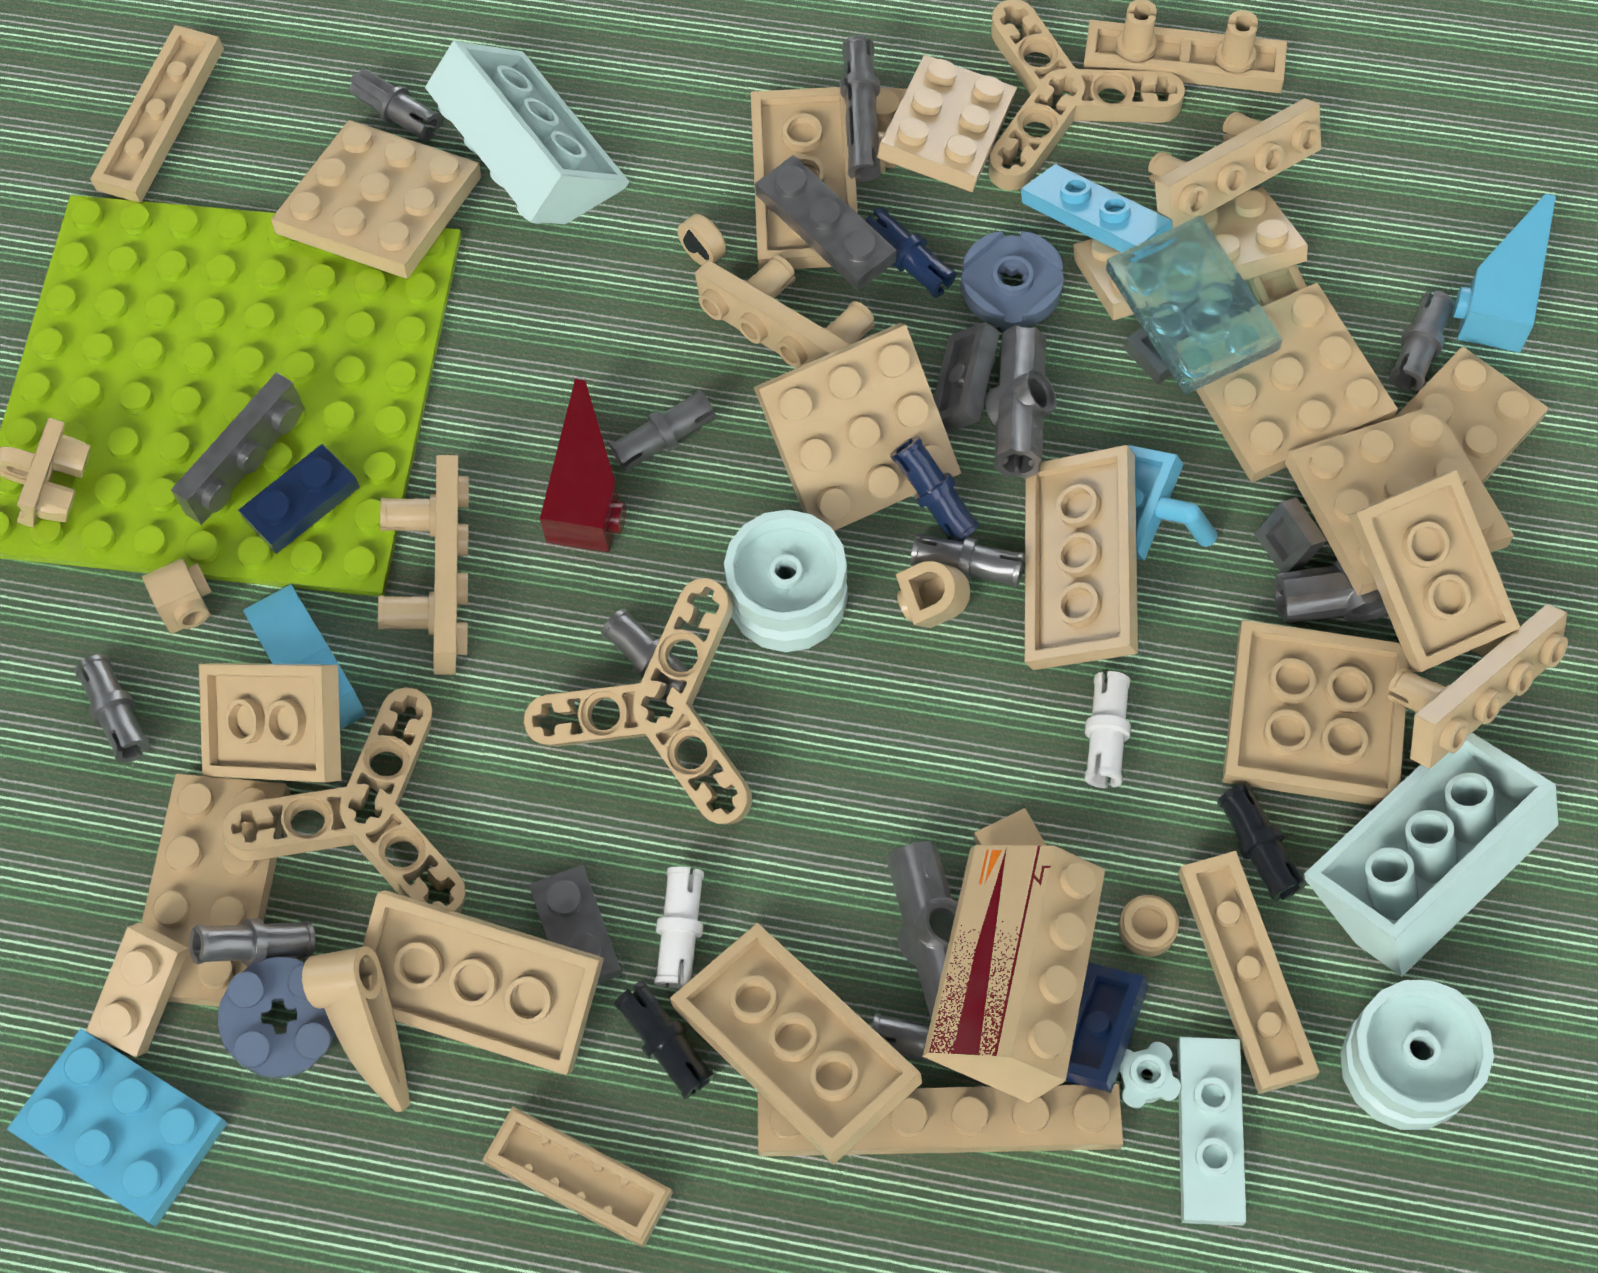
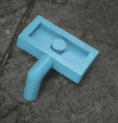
[1128,445,1218,561]

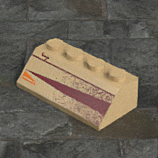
[923,845,1105,1103]

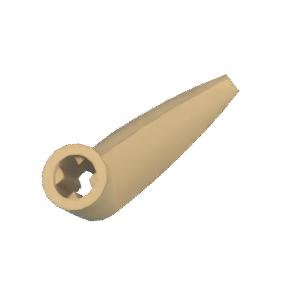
[302,946,410,1112]

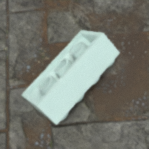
[425,40,629,224]
[1304,733,1558,977]

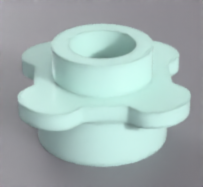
[1119,1042,1181,1108]

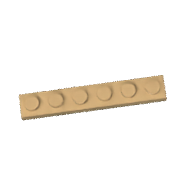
[758,1084,1123,1157]

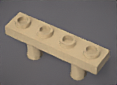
[1083,0,1287,93]
[1148,98,1321,232]
[695,255,875,368]
[378,455,469,675]
[1388,603,1568,769]

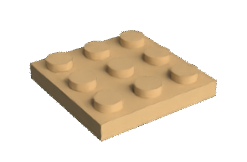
[271,120,481,279]
[1175,283,1398,483]
[753,323,961,531]
[1285,405,1514,596]
[1222,620,1409,806]

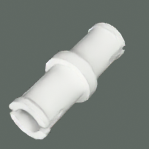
[1085,671,1131,788]
[654,866,704,989]

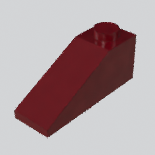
[540,378,626,552]

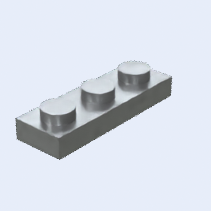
[755,155,896,291]
[171,372,305,525]

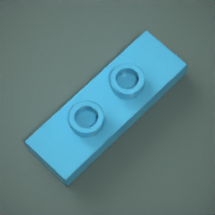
[1021,164,1172,261]

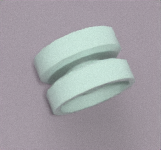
[724,510,848,652]
[1340,980,1494,1130]

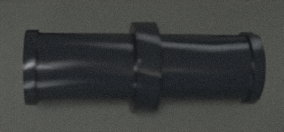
[1217,784,1306,902]
[614,981,715,1099]

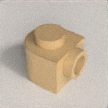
[142,558,212,634]
[895,561,970,628]

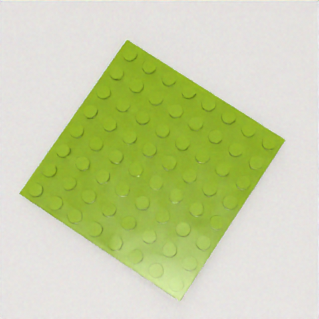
[0,195,462,596]

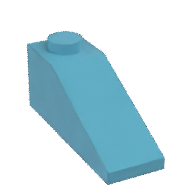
[1453,194,1556,353]
[243,584,367,730]

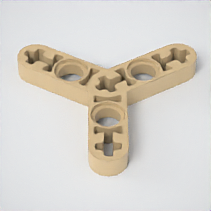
[988,0,1185,191]
[524,578,752,825]
[222,687,465,913]

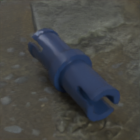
[865,207,957,298]
[890,436,979,541]

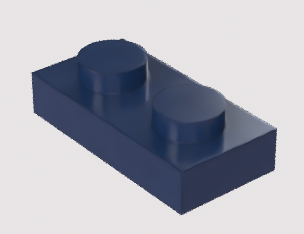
[238,444,360,554]
[1066,963,1149,1093]

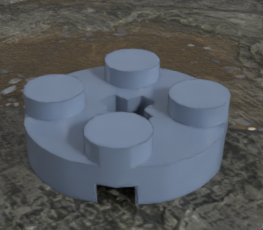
[960,231,1064,332]
[218,957,336,1079]

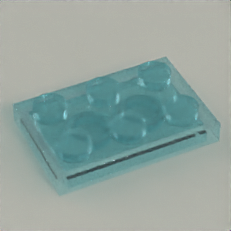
[1106,215,1283,395]

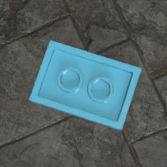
[7,1028,228,1227]

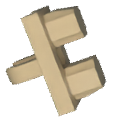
[0,418,91,528]

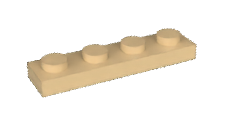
[90,25,224,203]
[1178,851,1320,1094]

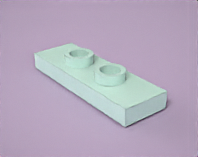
[1177,1037,1246,1226]

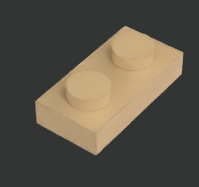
[86,923,189,1058]

